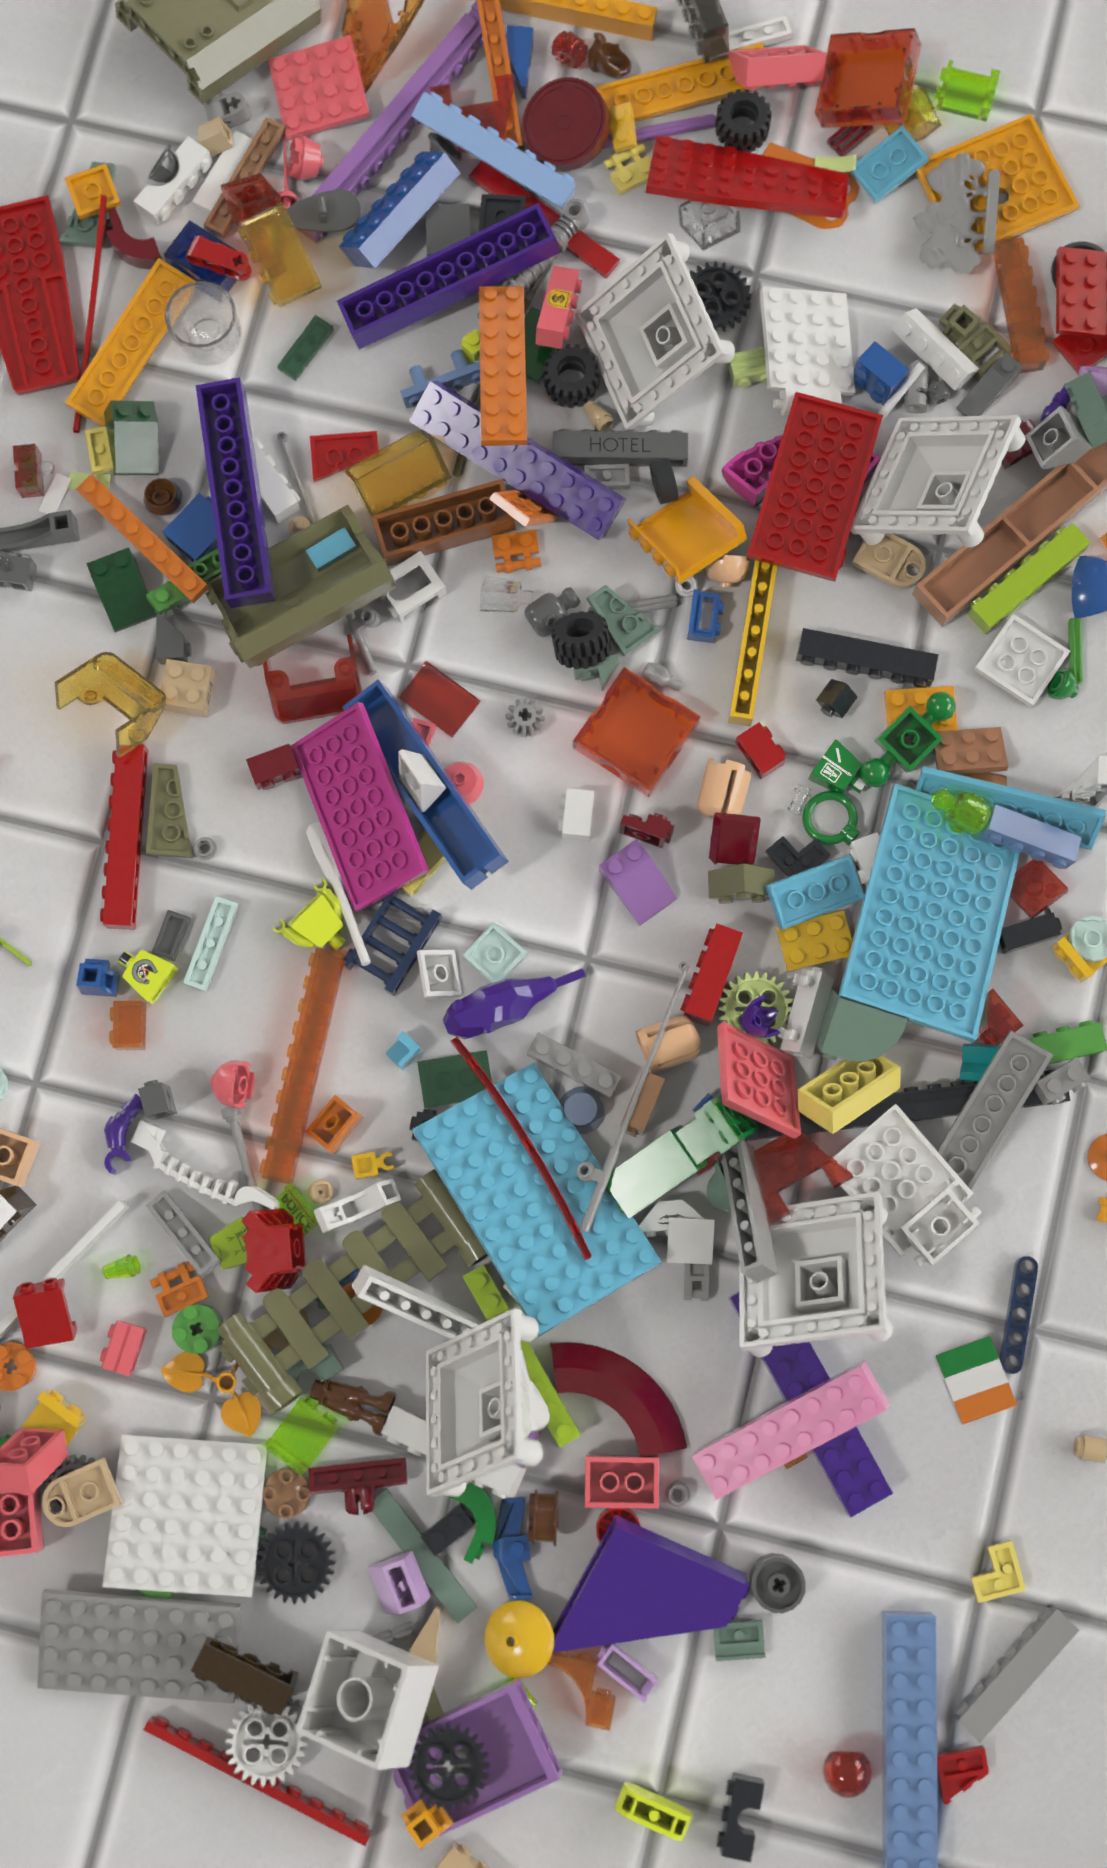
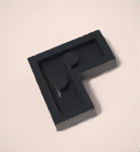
[765,836,831,877]

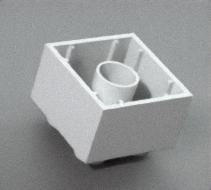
[296,1631,439,1770]

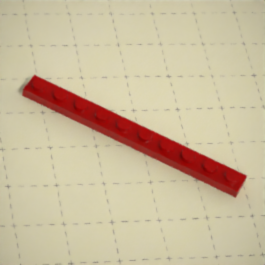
[143,1716,372,1846]

